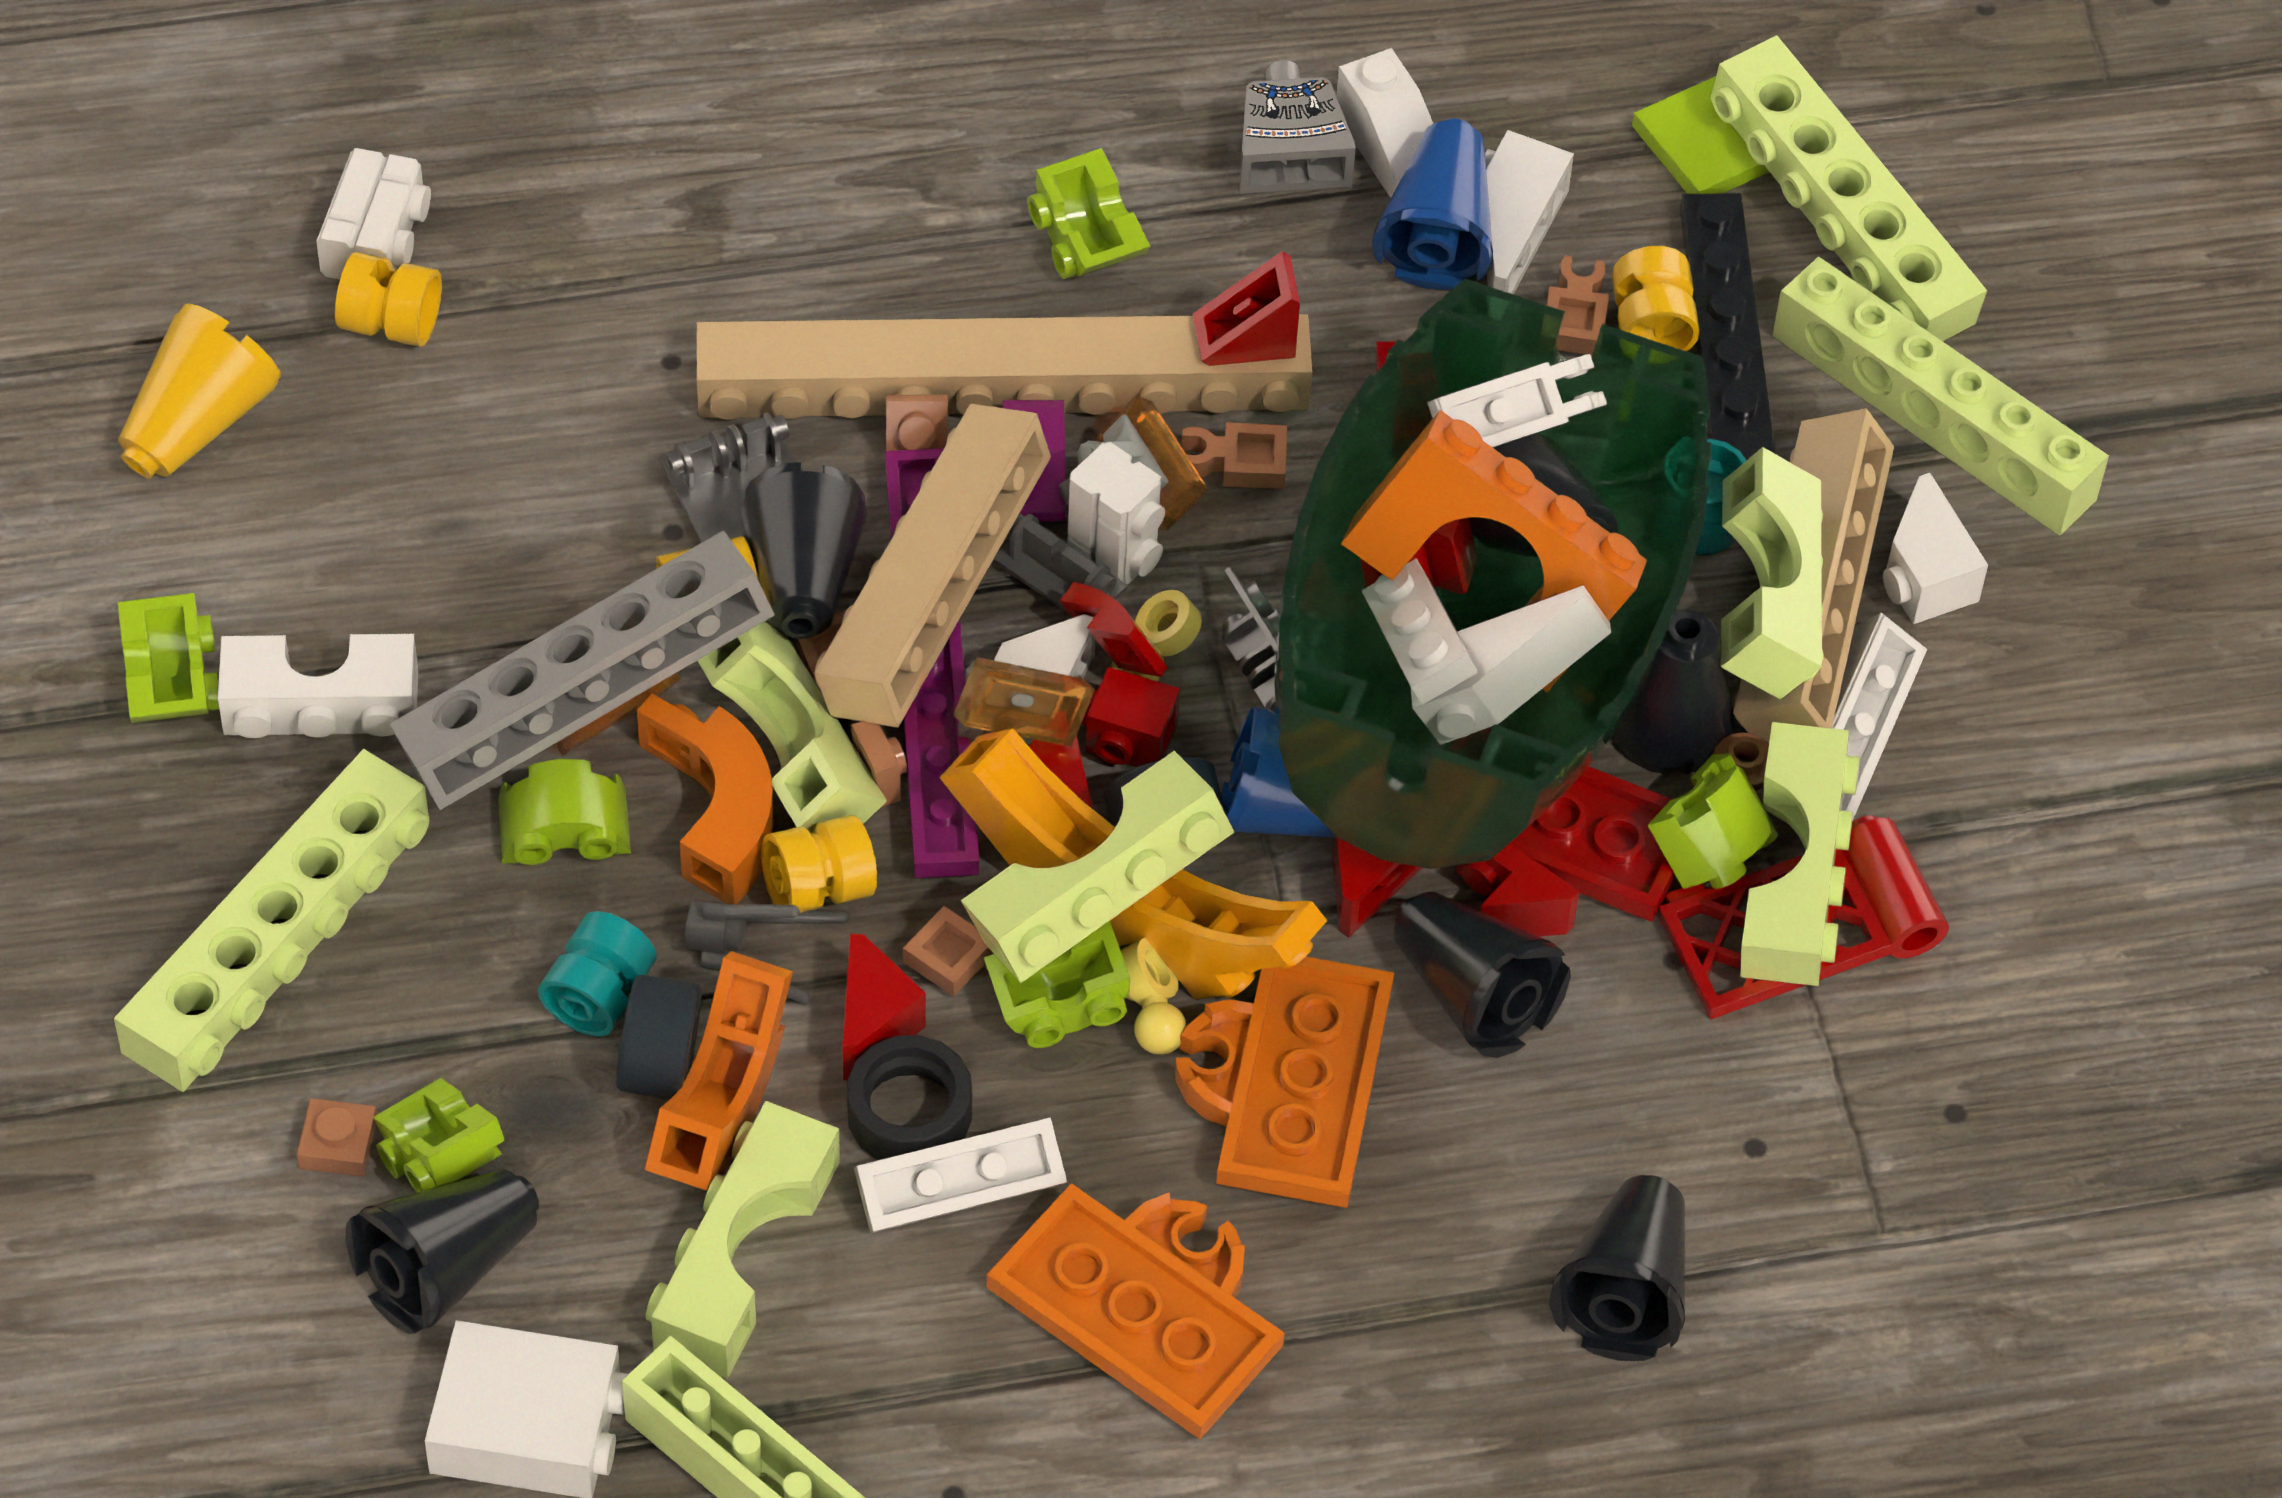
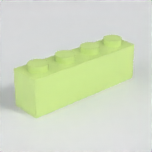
[622,1335,865,1498]

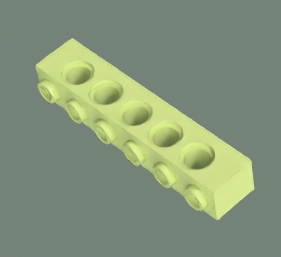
[1710,35,1987,341]
[1772,256,2109,536]
[114,749,430,1092]

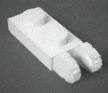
[1427,354,1607,448]

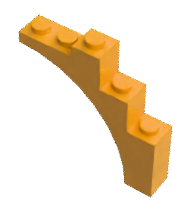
[939,728,1327,1000]

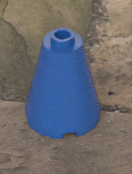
[1372,118,1493,290]
[1221,706,1402,838]

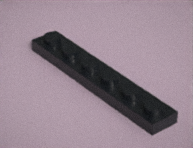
[1680,193,1776,460]

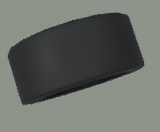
[847,1035,972,1160]

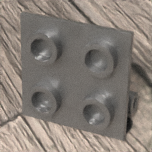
[659,413,796,543]
[1222,567,1326,722]

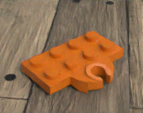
[1175,956,1395,1208]
[986,1183,1285,1440]

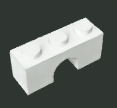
[218,634,418,738]

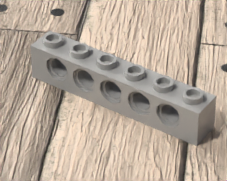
[389,530,775,810]

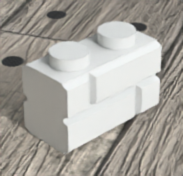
[316,148,431,279]
[1067,442,1165,585]

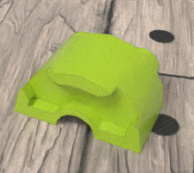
[1027,148,1151,279]
[117,593,219,723]
[1648,753,1778,889]
[498,759,631,865]
[983,921,1130,1048]
[373,1078,504,1193]

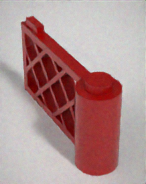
[1658,815,1950,1020]

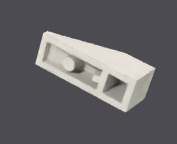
[1337,48,1433,198]
[1485,130,1574,317]
[1411,585,1611,745]

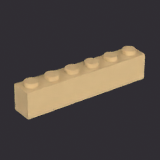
[814,404,1051,728]
[1733,408,1894,743]

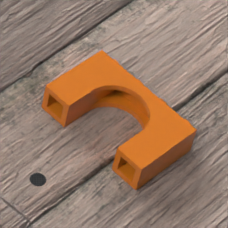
[1341,410,1647,693]

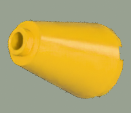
[118,303,281,479]

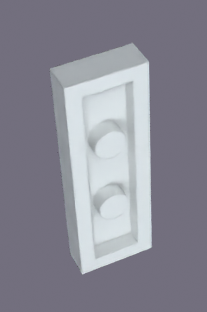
[1361,558,1479,705]
[854,1117,1067,1233]

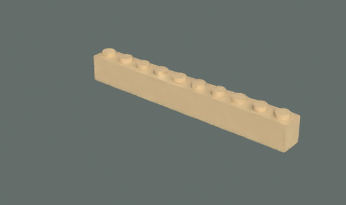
[697,314,1312,420]

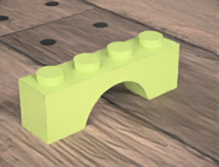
[1721,447,1823,700]
[697,619,887,833]
[1740,722,1860,986]
[961,751,1234,983]
[646,1101,840,1379]

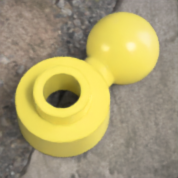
[1111,590,1202,681]
[1121,938,1187,1055]

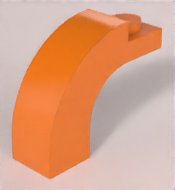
[637,693,774,904]
[645,951,793,1191]

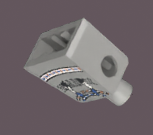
[1239,60,1356,194]

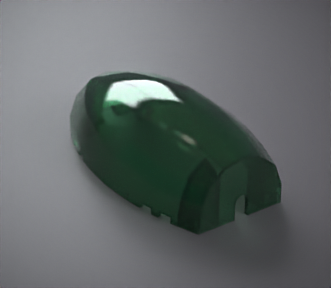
[1274,279,1711,869]

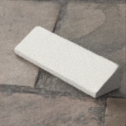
[1772,613,1927,822]

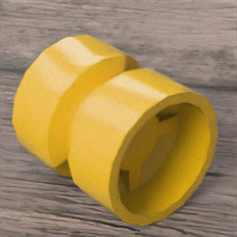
[1612,246,1699,361]
[335,252,442,347]
[761,815,877,913]

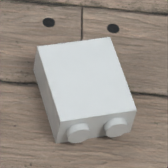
[425,1320,628,1498]

